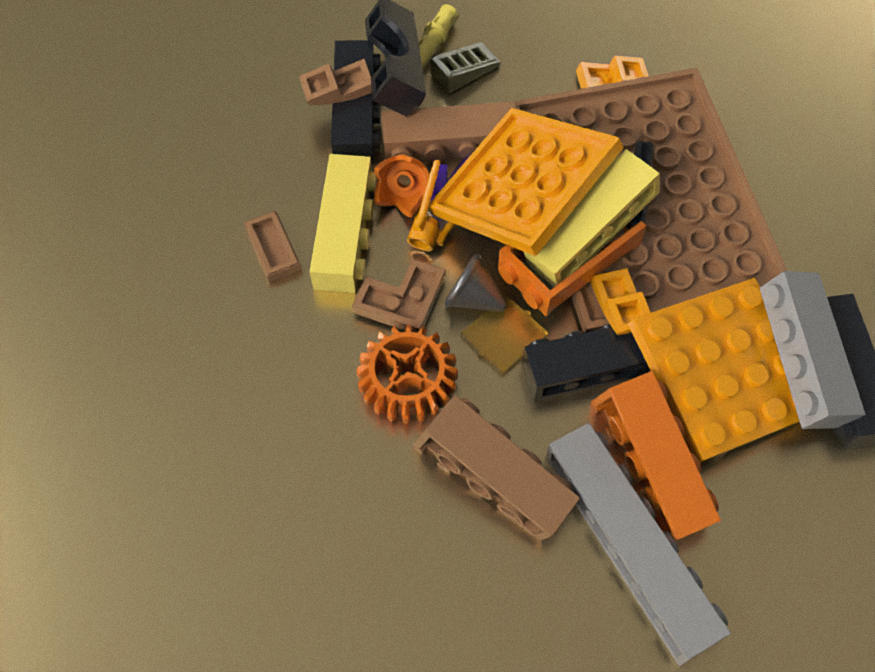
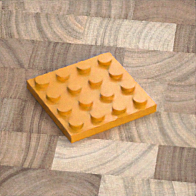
[429,108,624,256]
[628,278,800,463]

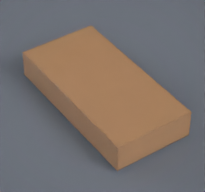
[243,210,302,283]

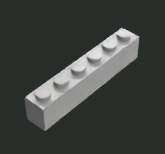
[545,423,731,667]

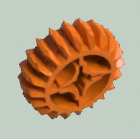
[356,324,458,425]

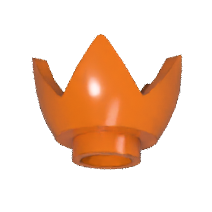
[374,155,430,217]

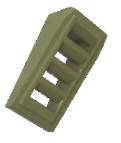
[430,42,500,94]

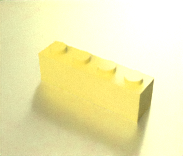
[524,149,660,287]
[310,154,377,293]

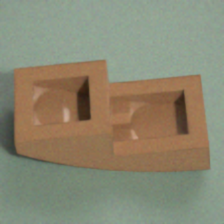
[299,59,372,105]

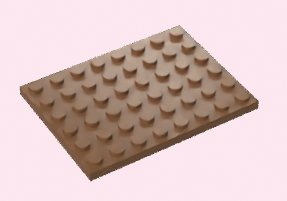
[512,67,788,333]

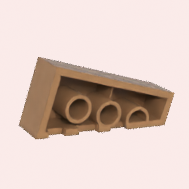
[411,394,580,541]

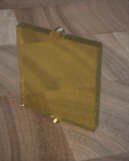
[461,295,548,375]

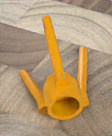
[407,160,456,252]

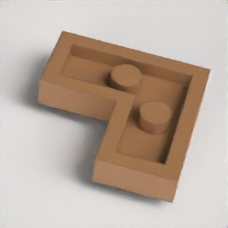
[352,259,446,333]

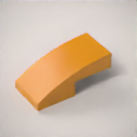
[576,55,649,89]
[591,268,651,335]

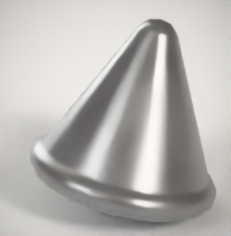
[445,254,507,312]

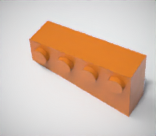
[591,371,721,540]

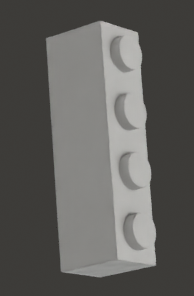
[760,271,866,429]

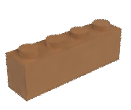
[381,102,515,162]

